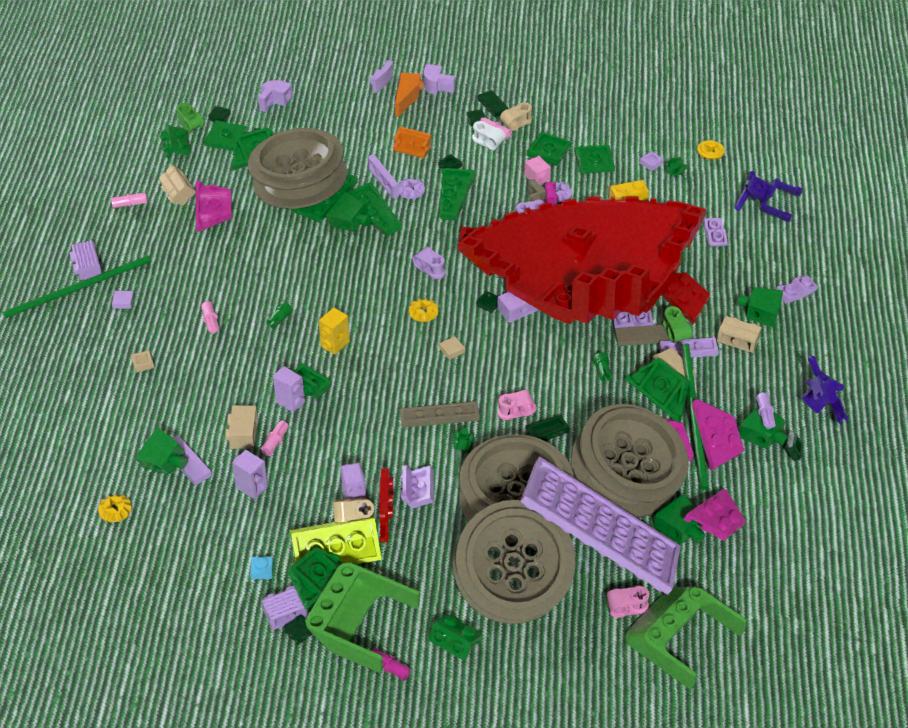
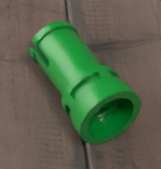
[266,302,292,329]
[593,352,612,382]

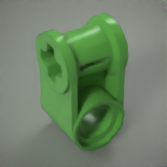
[176,103,204,133]
[663,306,692,343]

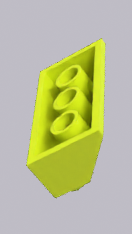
[290,515,382,564]

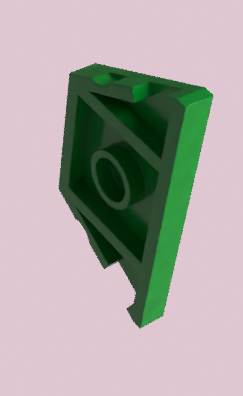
[231,127,275,171]
[625,358,690,422]
[287,547,358,611]

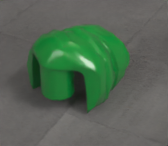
[666,157,688,176]
[453,428,475,452]

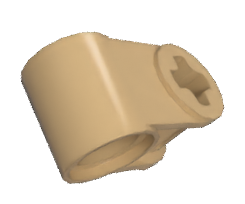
[500,102,532,131]
[332,497,374,523]

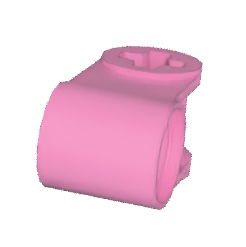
[498,390,537,420]
[606,586,649,618]

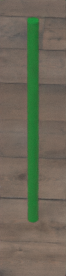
[2,256,151,319]
[682,343,709,490]

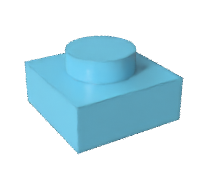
[250,556,273,579]

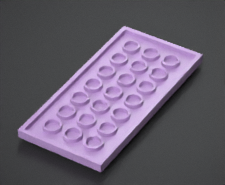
[520,457,681,595]

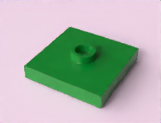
[204,120,247,151]
[527,132,572,166]
[575,145,615,174]

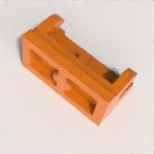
[393,126,431,158]

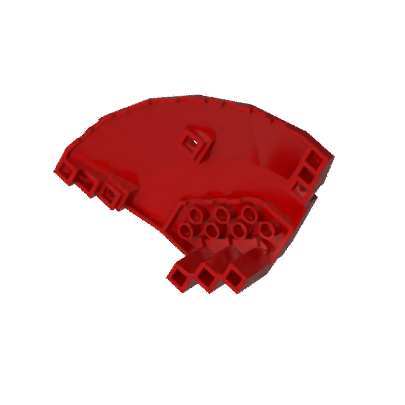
[458,196,706,324]

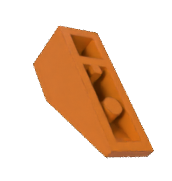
[395,72,424,117]

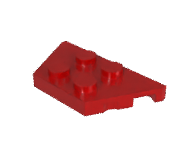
[661,273,710,324]
[379,469,394,542]

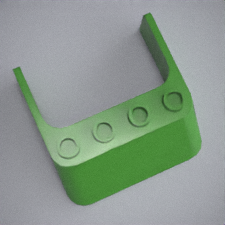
[306,563,420,673]
[625,587,746,690]

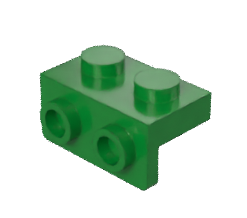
[160,125,191,158]
[289,363,332,400]
[429,614,483,661]

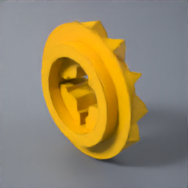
[697,140,725,161]
[409,298,438,322]
[98,493,132,522]

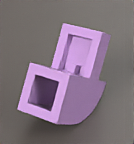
[424,64,455,95]
[258,80,293,112]

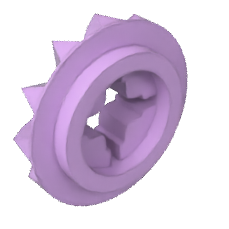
[399,178,425,199]
[544,180,572,202]

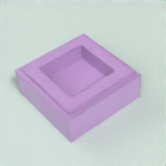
[639,151,664,171]
[112,291,134,309]

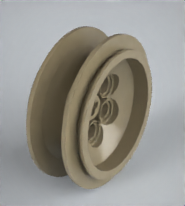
[248,128,347,209]
[571,404,689,517]
[459,435,574,544]
[453,500,576,624]

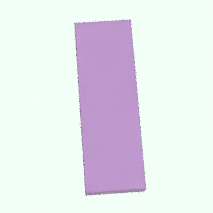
[368,154,399,199]
[659,337,719,358]
[173,435,212,486]

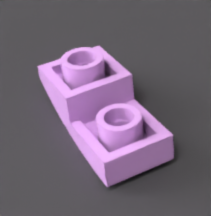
[370,60,393,92]
[703,218,728,247]
[776,275,818,303]
[614,310,654,328]

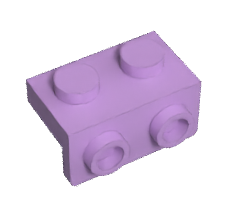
[401,465,434,509]

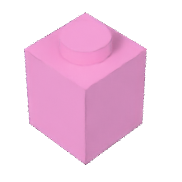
[524,156,551,184]

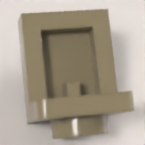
[528,179,546,202]

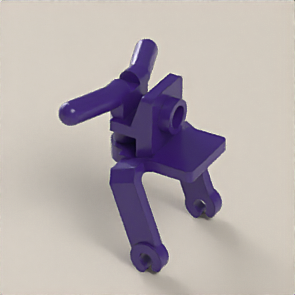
[735,171,803,222]
[802,355,849,424]

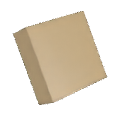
[439,336,465,360]
[131,350,154,372]

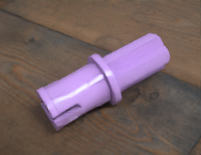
[756,393,776,429]

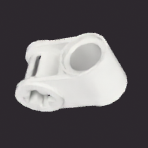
[472,121,506,150]

